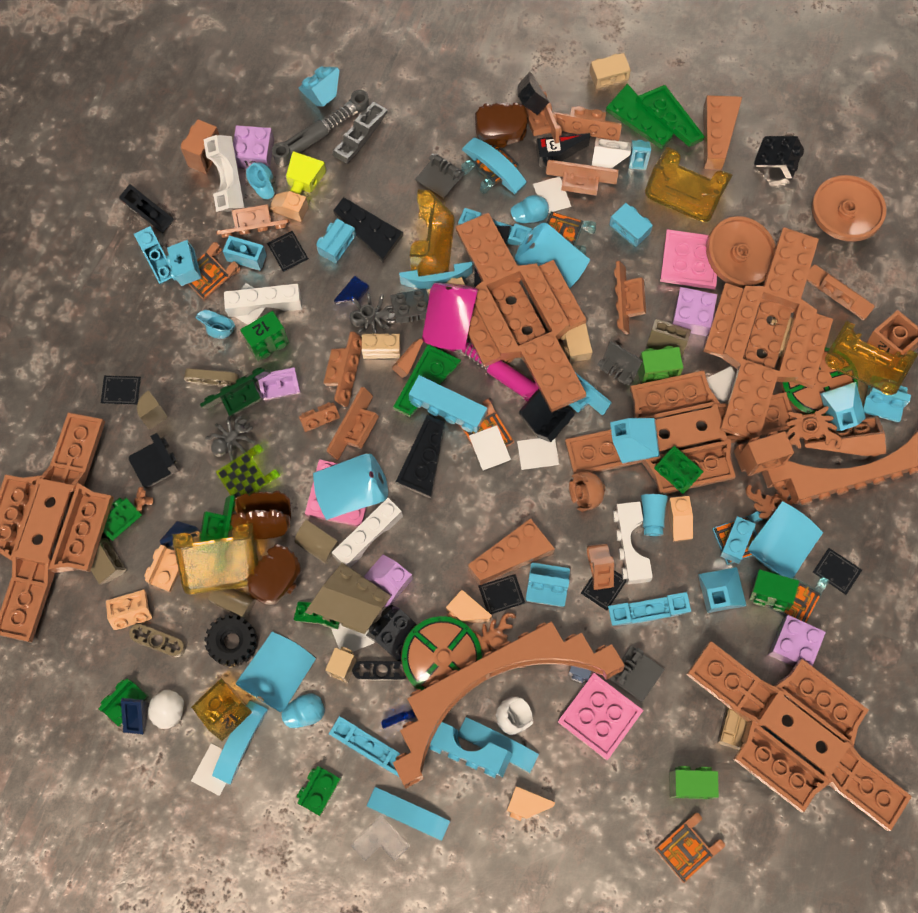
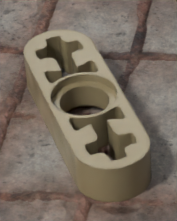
[184,369,239,386]
[129,624,186,657]

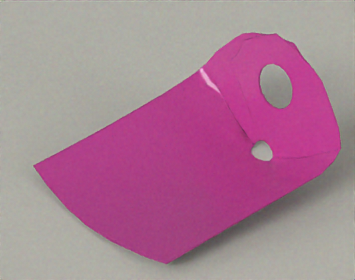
[422,283,478,350]

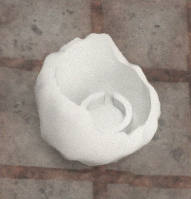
[148,690,185,729]
[495,696,533,735]

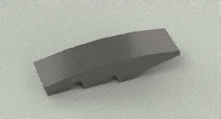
[332,101,388,163]

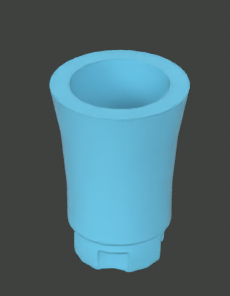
[641,494,668,536]

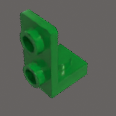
[294,602,340,630]

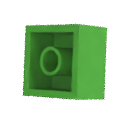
[638,346,683,384]
[669,766,719,799]

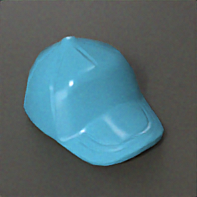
[246,162,275,199]
[511,195,549,223]
[195,310,235,339]
[281,693,325,728]

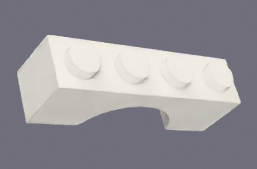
[203,135,244,212]
[224,284,302,318]
[332,498,403,568]
[612,502,653,585]

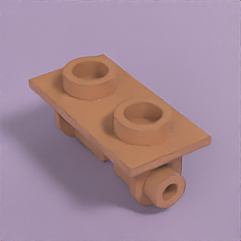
[299,402,340,432]

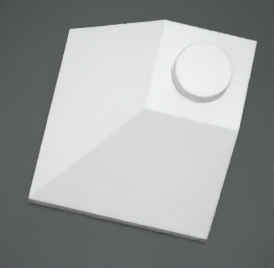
[592,138,631,168]

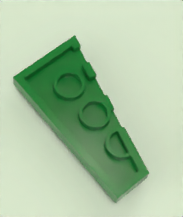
[393,344,461,417]

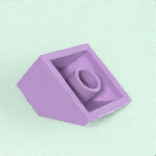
[364,554,413,608]

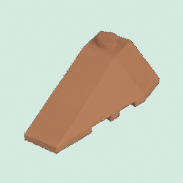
[803,416,886,456]

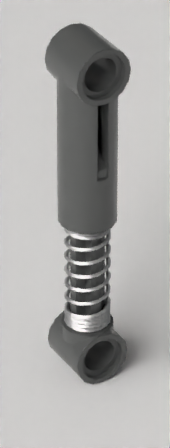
[272,90,369,167]

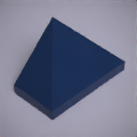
[160,521,200,548]
[121,698,149,735]

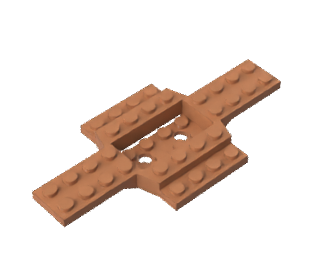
[455,213,587,412]
[703,227,833,440]
[565,370,795,495]
[0,413,114,643]
[686,641,912,831]

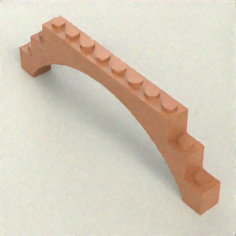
[734,429,918,505]
[392,622,625,789]

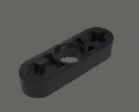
[352,661,407,681]

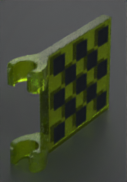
[216,444,280,501]

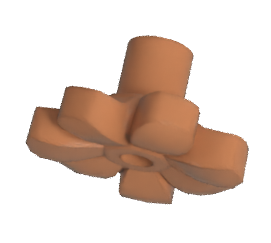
[134,487,153,511]

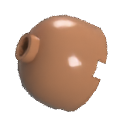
[569,472,605,512]

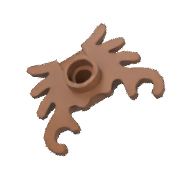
[786,406,842,449]
[746,485,796,523]
[473,612,526,668]

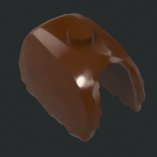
[475,102,528,148]
[230,491,291,539]
[247,544,302,605]

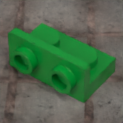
[654,446,704,494]
[103,497,142,541]
[98,678,149,727]
[297,766,341,816]

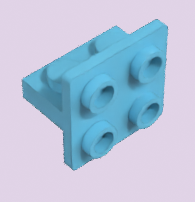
[863,378,911,423]
[526,563,570,607]

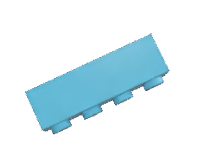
[409,375,487,433]

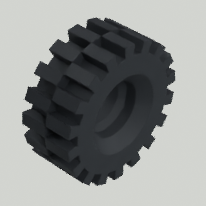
[204,614,258,667]

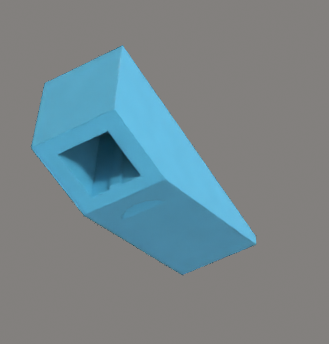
[134,226,172,284]

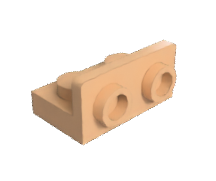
[145,545,187,592]
[106,590,152,630]

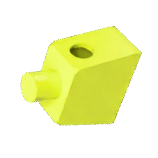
[286,151,326,195]

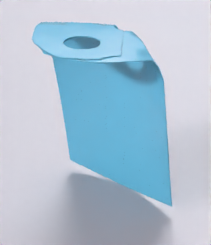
[515,223,590,289]
[313,454,388,520]
[748,501,823,579]
[236,632,316,712]

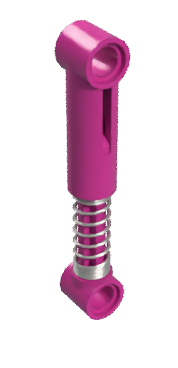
[448,340,539,402]

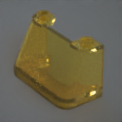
[645,147,733,222]
[410,189,454,276]
[825,321,918,395]
[173,523,262,594]

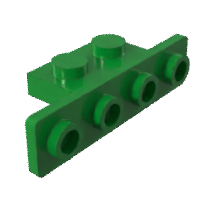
[197,495,235,574]

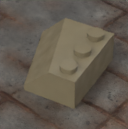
[305,563,391,634]

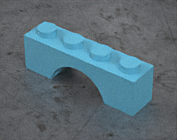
[429,722,513,778]

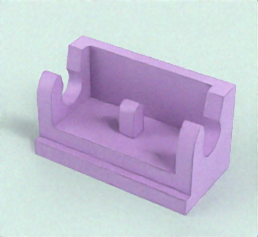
[258,367,300,400]

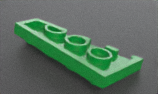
[606,84,673,149]
[636,85,705,147]

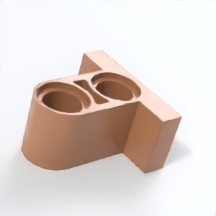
[587,543,614,590]

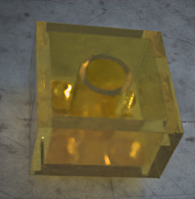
[191,678,252,741]

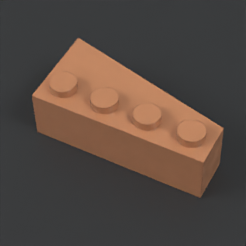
[703,95,742,170]
[468,518,555,585]

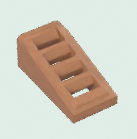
[392,339,423,378]

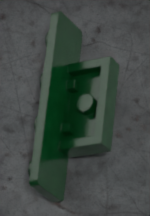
[200,367,271,416]

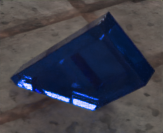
[334,276,369,305]
[381,710,416,730]

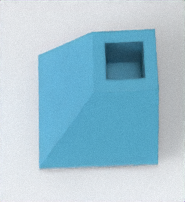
[298,66,340,107]
[820,382,866,431]
[610,418,660,464]
[698,567,747,613]

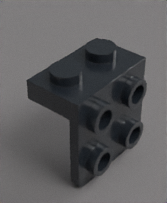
[754,136,804,178]
[519,389,575,442]
[129,433,179,488]
[366,605,417,661]

